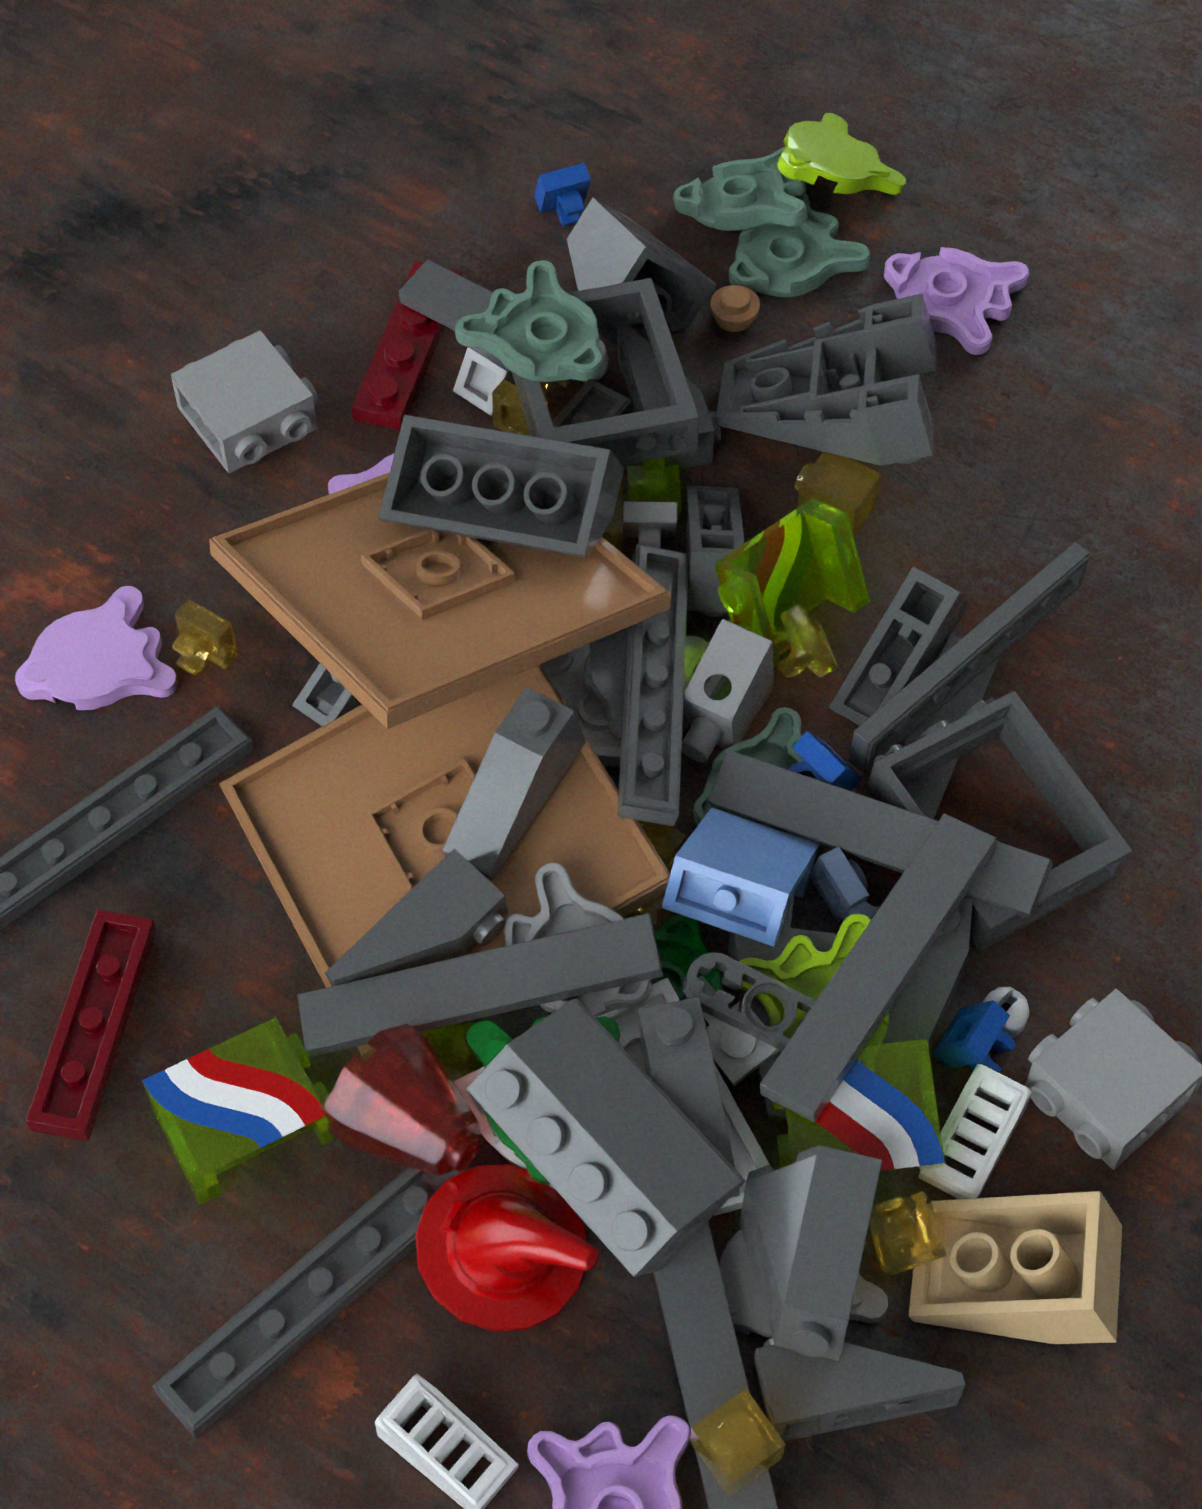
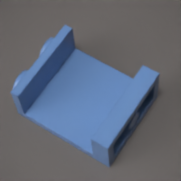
[662,808,820,947]

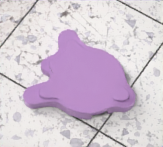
[884,247,1029,355]
[15,586,178,710]
[527,1415,691,1509]

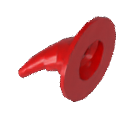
[415,1164,600,1332]

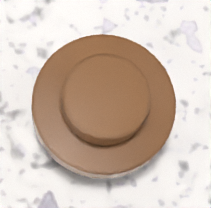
[710,285,760,332]

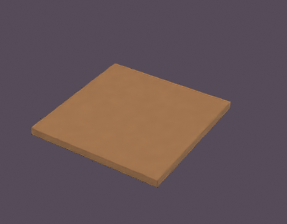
[209,472,671,729]
[219,665,670,1062]

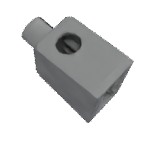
[681,619,774,762]

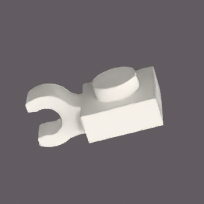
[683,976,780,1086]

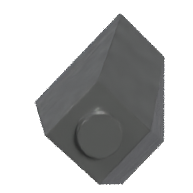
[567,197,716,345]
[739,1145,882,1361]

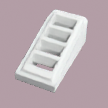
[918,1064,1031,1199]
[375,1373,518,1509]

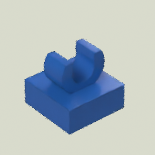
[534,162,591,227]
[789,731,863,791]
[932,1000,1016,1073]

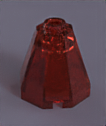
[323,1023,481,1176]

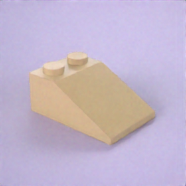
[909,1191,1122,1344]

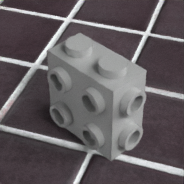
[171,330,319,473]
[1025,988,1202,1170]

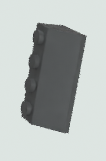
[378,415,624,558]
[466,999,746,1277]

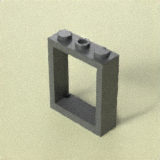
[512,278,699,465]
[866,690,1132,952]

